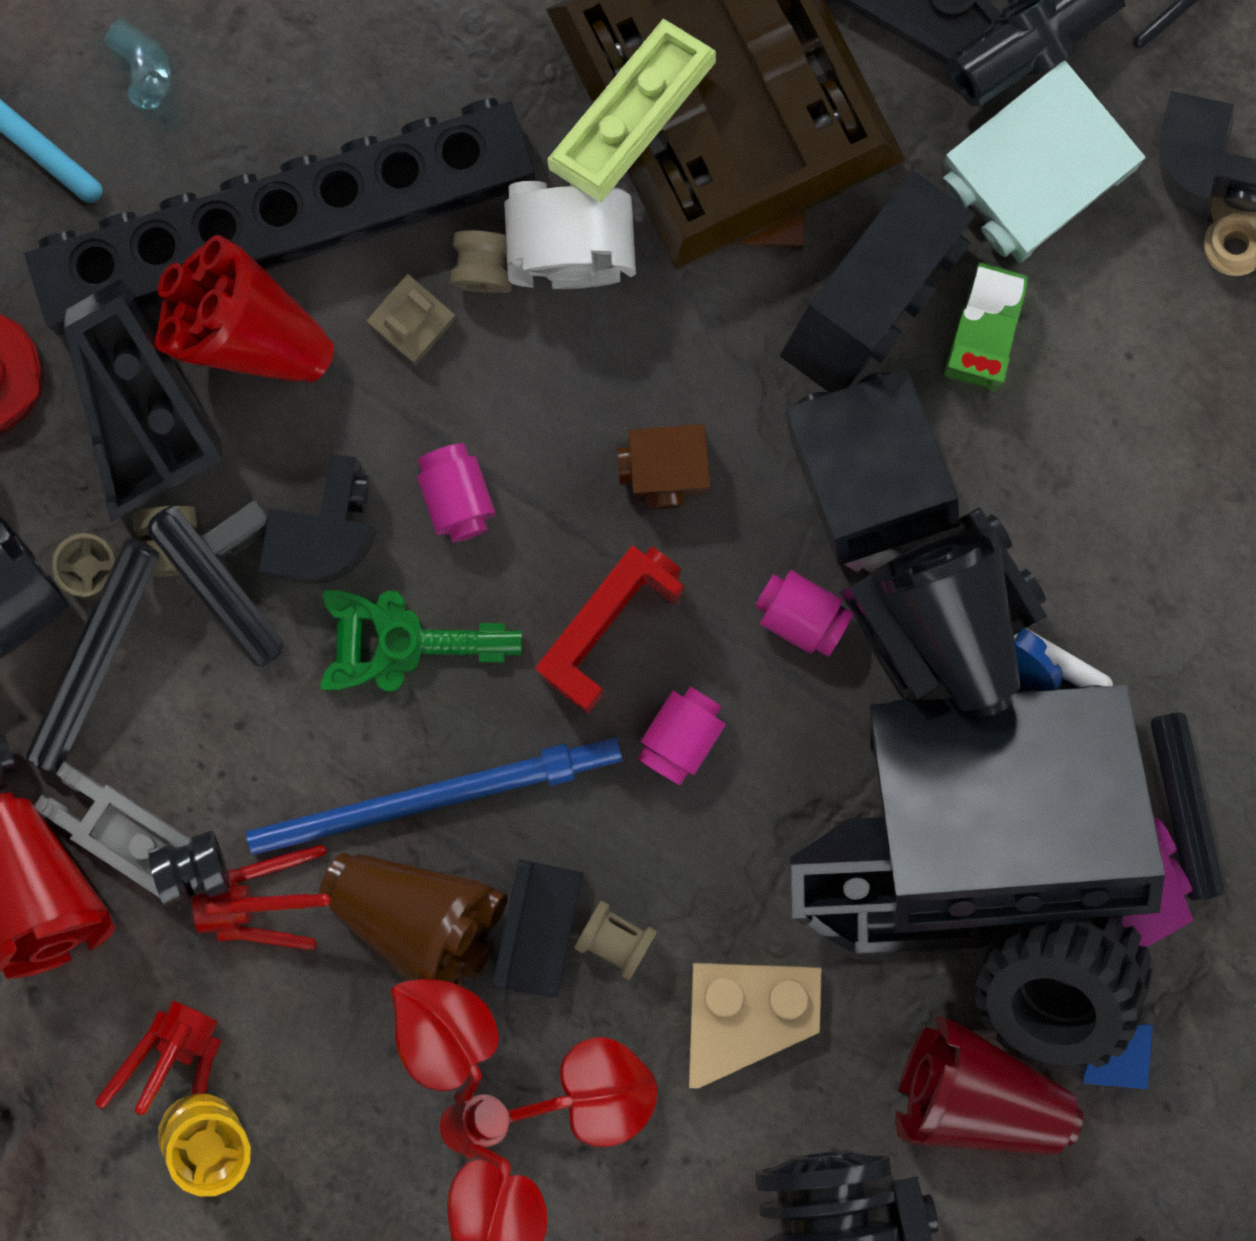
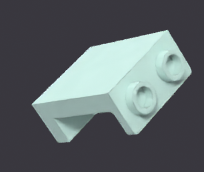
[941,60,1146,263]

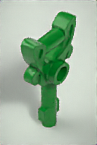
[320,590,522,692]

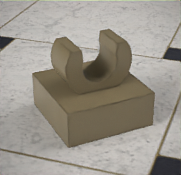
[366,274,457,366]

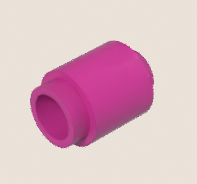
[416,443,496,543]
[754,569,853,657]
[637,687,726,786]

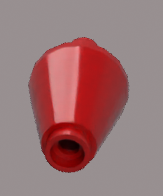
[155,235,334,383]

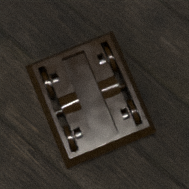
[546,0,905,270]

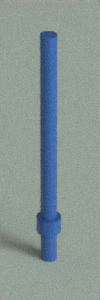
[246,737,623,856]

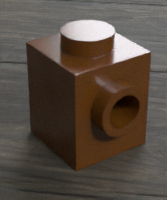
[617,423,710,509]

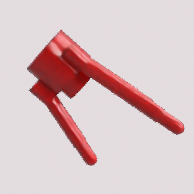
[192,844,331,950]
[95,999,222,1116]

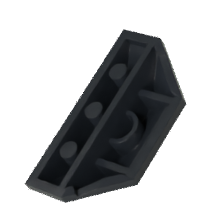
[790,817,998,954]

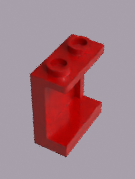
[535,545,684,714]

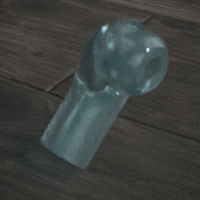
[104,18,171,110]

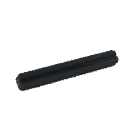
[26,539,159,773]

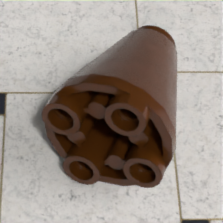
[319,852,508,985]

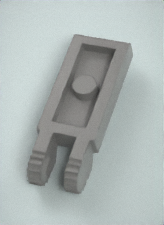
[34,762,191,909]

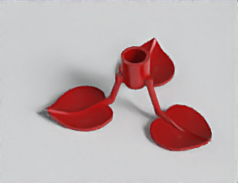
[390,979,658,1241]

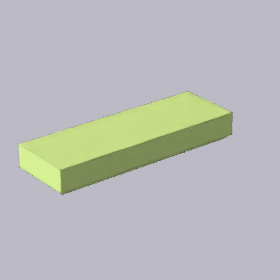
[547,18,716,203]

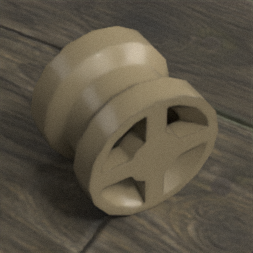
[449,231,512,293]

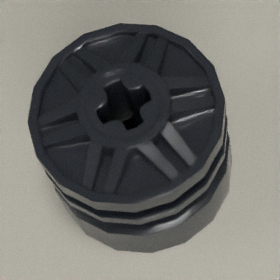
[755,1150,900,1241]

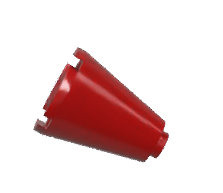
[0,792,116,979]

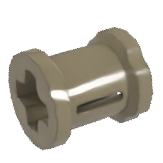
[574,900,658,981]

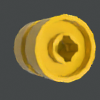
[158,1094,251,1197]

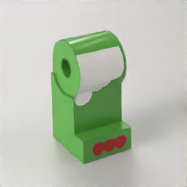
[943,262,1028,392]

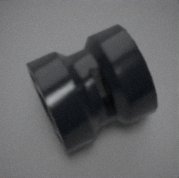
[148,831,231,911]

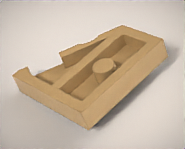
[689,963,822,1088]

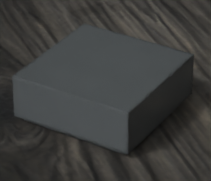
[202,500,268,561]

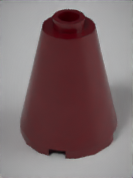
[895,1016,1083,1155]

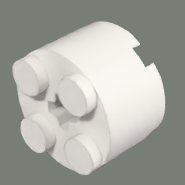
[504,181,636,289]

